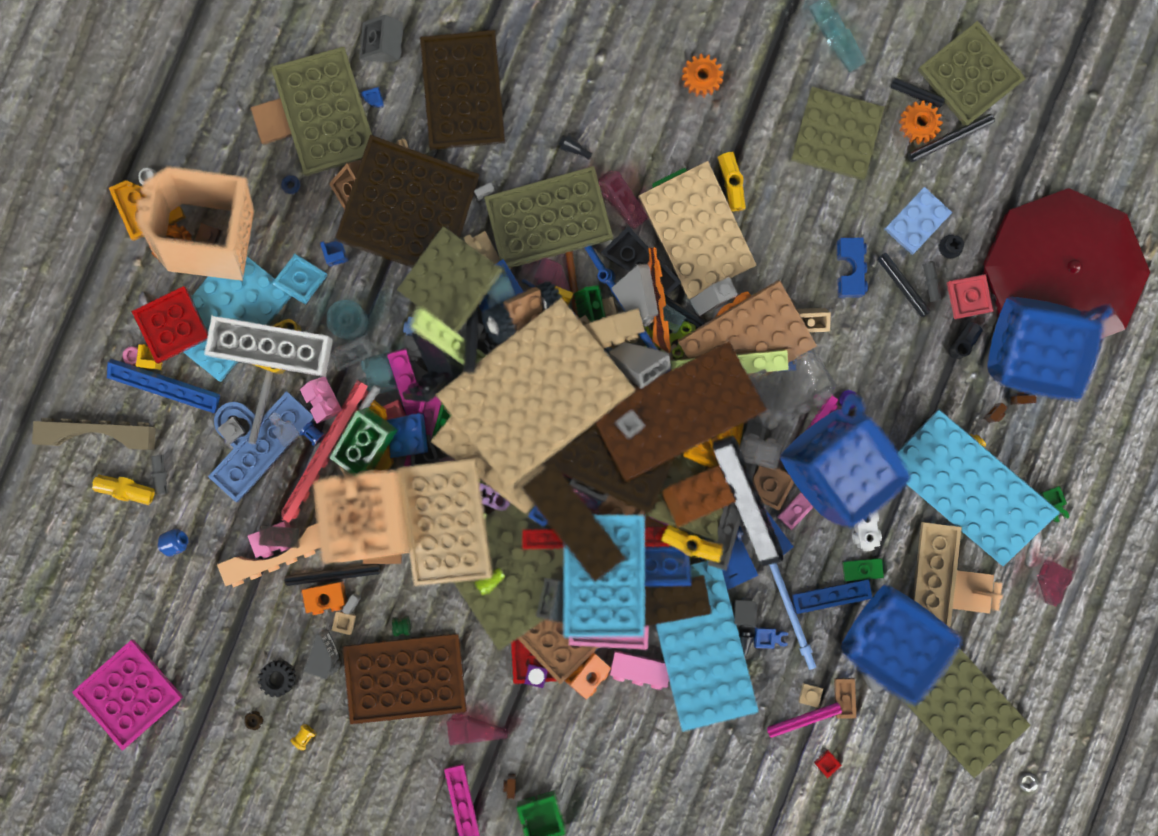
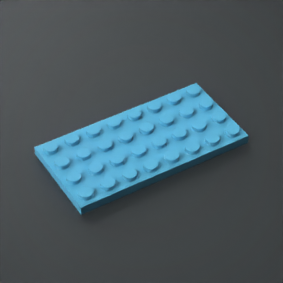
[897,409,1060,566]
[655,561,759,732]

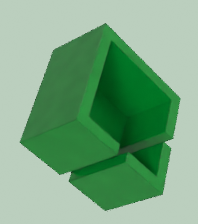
[516,790,566,836]

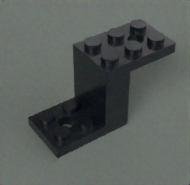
[402,331,465,402]

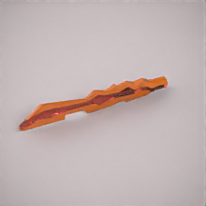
[648,248,671,353]

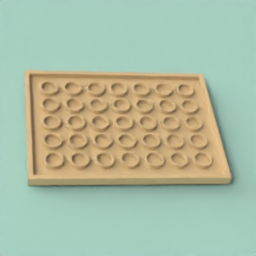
[436,298,635,489]

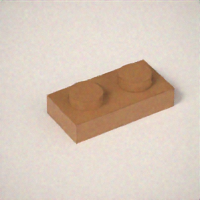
[834,678,856,719]

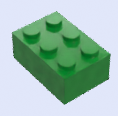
[330,407,398,476]

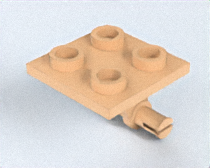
[953,570,1003,613]

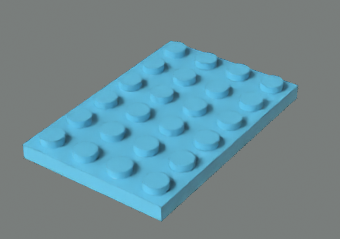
[184,256,292,382]
[564,515,644,637]

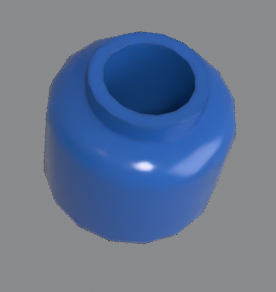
[158,529,188,557]

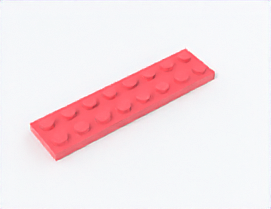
[281,380,369,523]

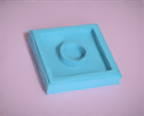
[273,254,327,305]

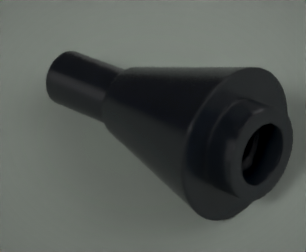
[558,133,593,160]
[738,629,755,661]

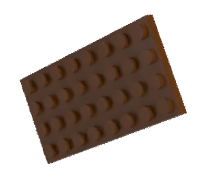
[595,342,767,482]

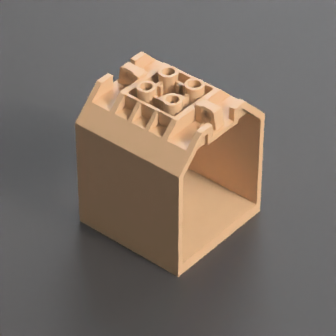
[137,167,254,281]
[314,471,409,563]

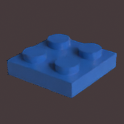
[387,413,428,458]

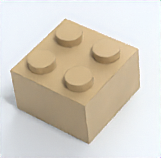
[585,309,645,348]

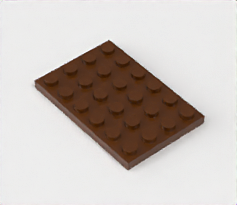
[343,633,467,725]

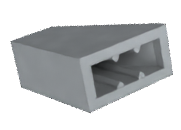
[611,264,658,327]
[690,277,738,317]
[609,342,671,389]

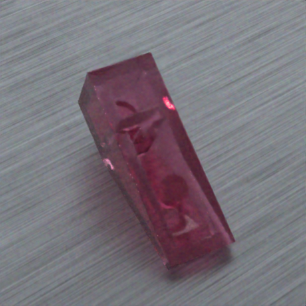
[598,171,648,229]
[447,714,509,746]

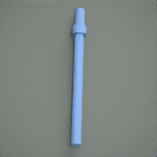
[769,563,816,670]

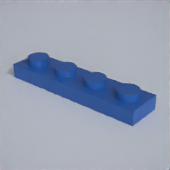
[792,579,873,614]

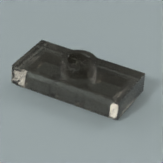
[259,526,301,548]

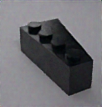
[600,226,681,297]

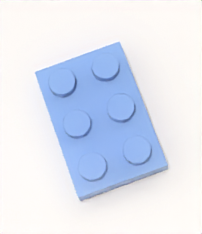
[884,187,952,255]

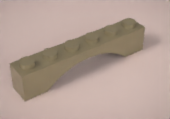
[32,418,156,450]

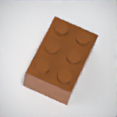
[661,466,736,527]

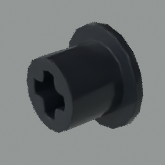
[938,235,964,259]

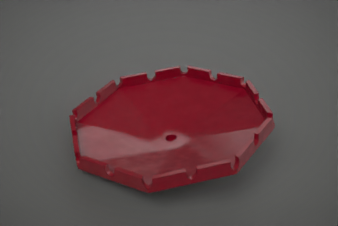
[983,188,1150,338]

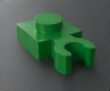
[1039,486,1069,522]

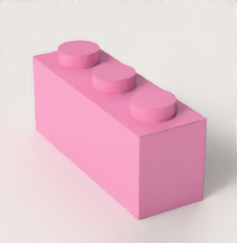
[610,650,669,690]

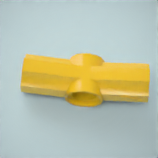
[717,152,746,212]
[92,474,155,505]
[661,525,723,562]

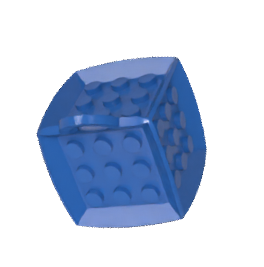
[987,297,1113,400]
[780,394,911,527]
[841,584,962,705]

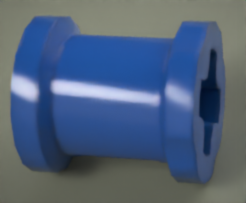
[300,421,325,447]

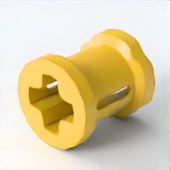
[290,724,316,750]

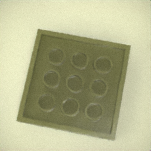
[917,21,1026,126]
[791,87,885,180]
[397,227,503,333]
[645,453,728,543]

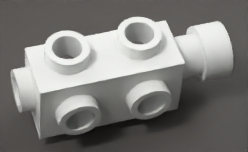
[852,511,882,551]

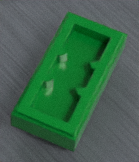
[842,558,884,581]

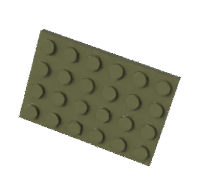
[271,47,372,176]
[484,166,614,268]
[901,648,1031,778]

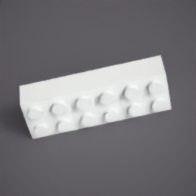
[205,316,333,377]

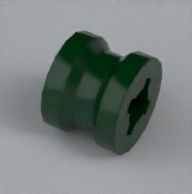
[392,616,411,637]

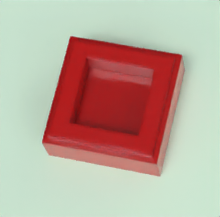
[814,750,842,778]

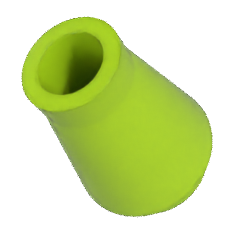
[474,568,505,595]

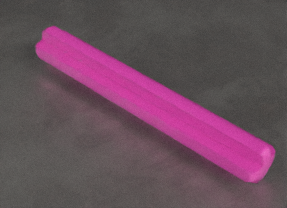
[767,702,842,738]

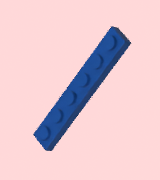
[107,359,220,414]

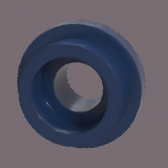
[281,175,300,194]

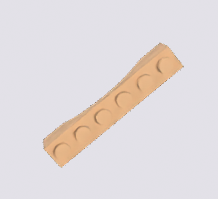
[217,523,321,588]

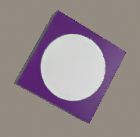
[524,664,547,688]

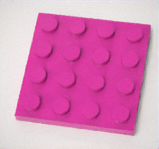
[72,639,183,751]

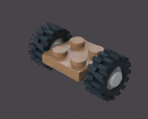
[482,281,562,343]

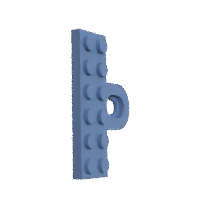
[208,391,314,502]

